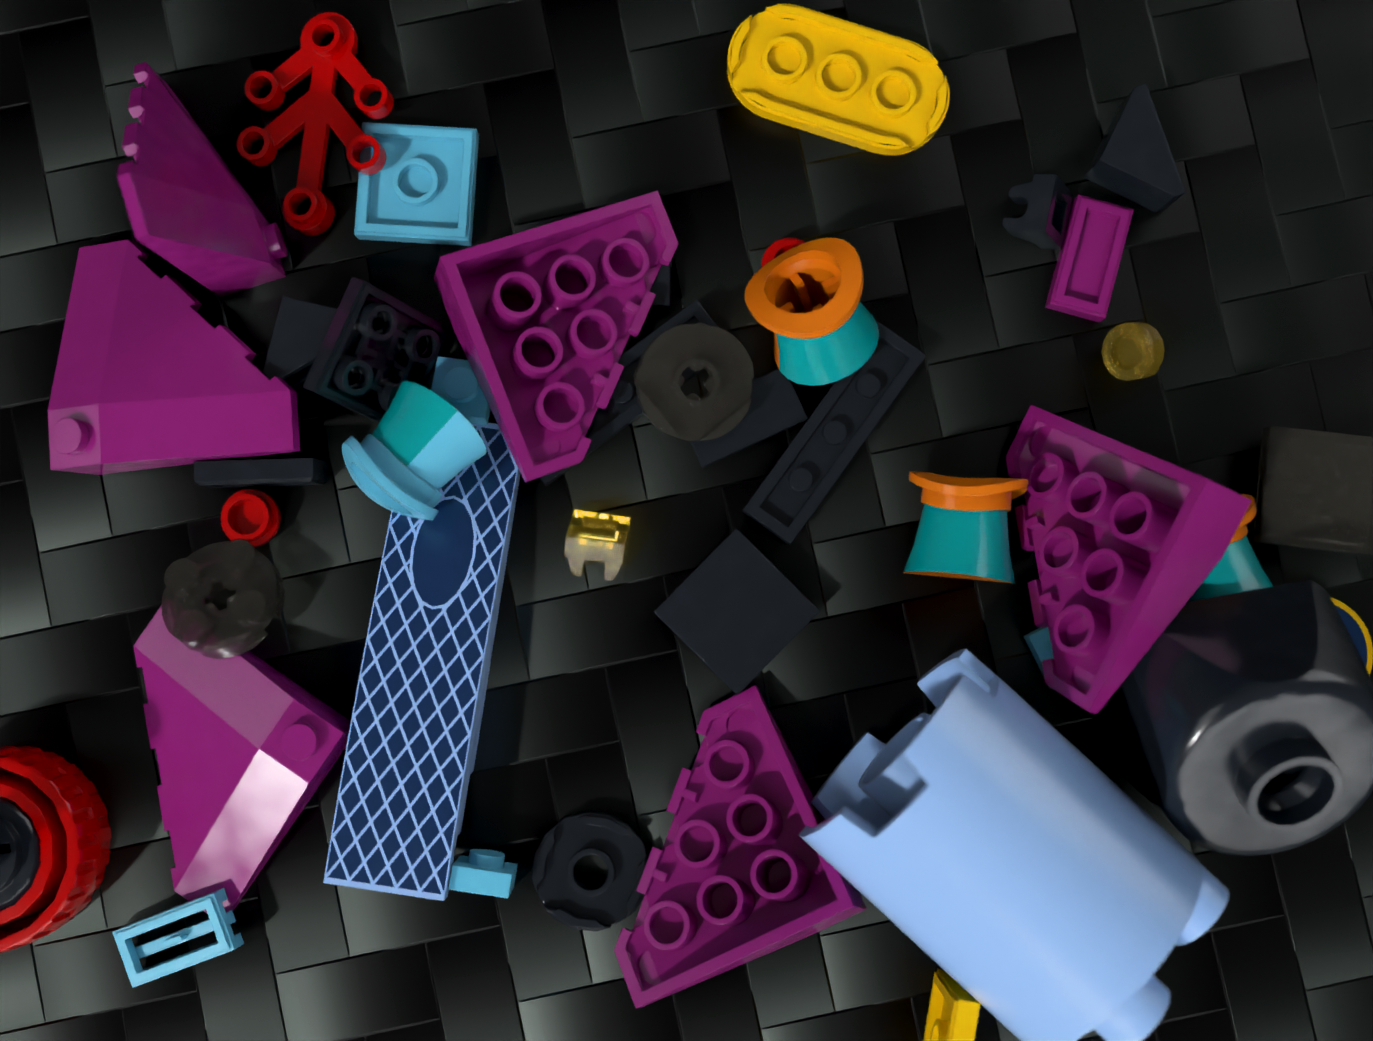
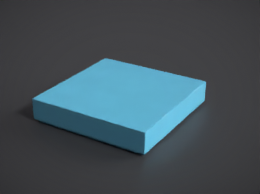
[354,122,479,246]

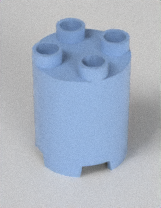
[799,649,1229,1041]

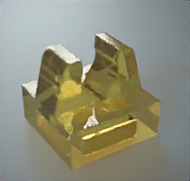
[564,509,631,580]

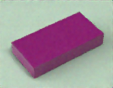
[1045,194,1134,322]

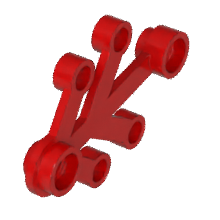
[237,12,394,236]

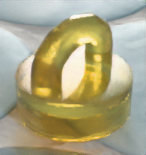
[1102,322,1165,381]

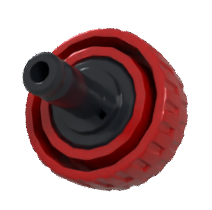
[0,746,111,953]

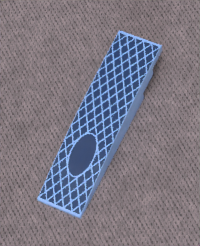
[323,423,520,901]

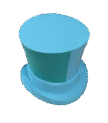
[342,381,487,520]

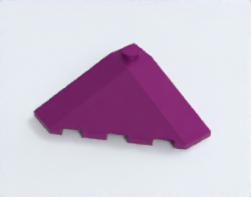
[117,62,288,297]
[434,190,679,483]
[48,239,300,475]
[1005,405,1252,714]
[133,597,351,913]
[614,685,867,1008]

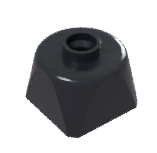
[1114,580,1373,856]

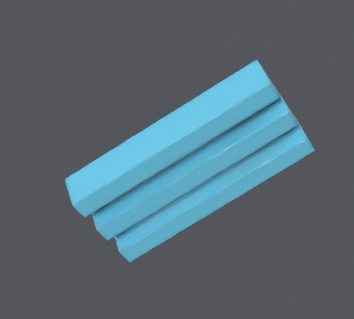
[112,888,244,988]

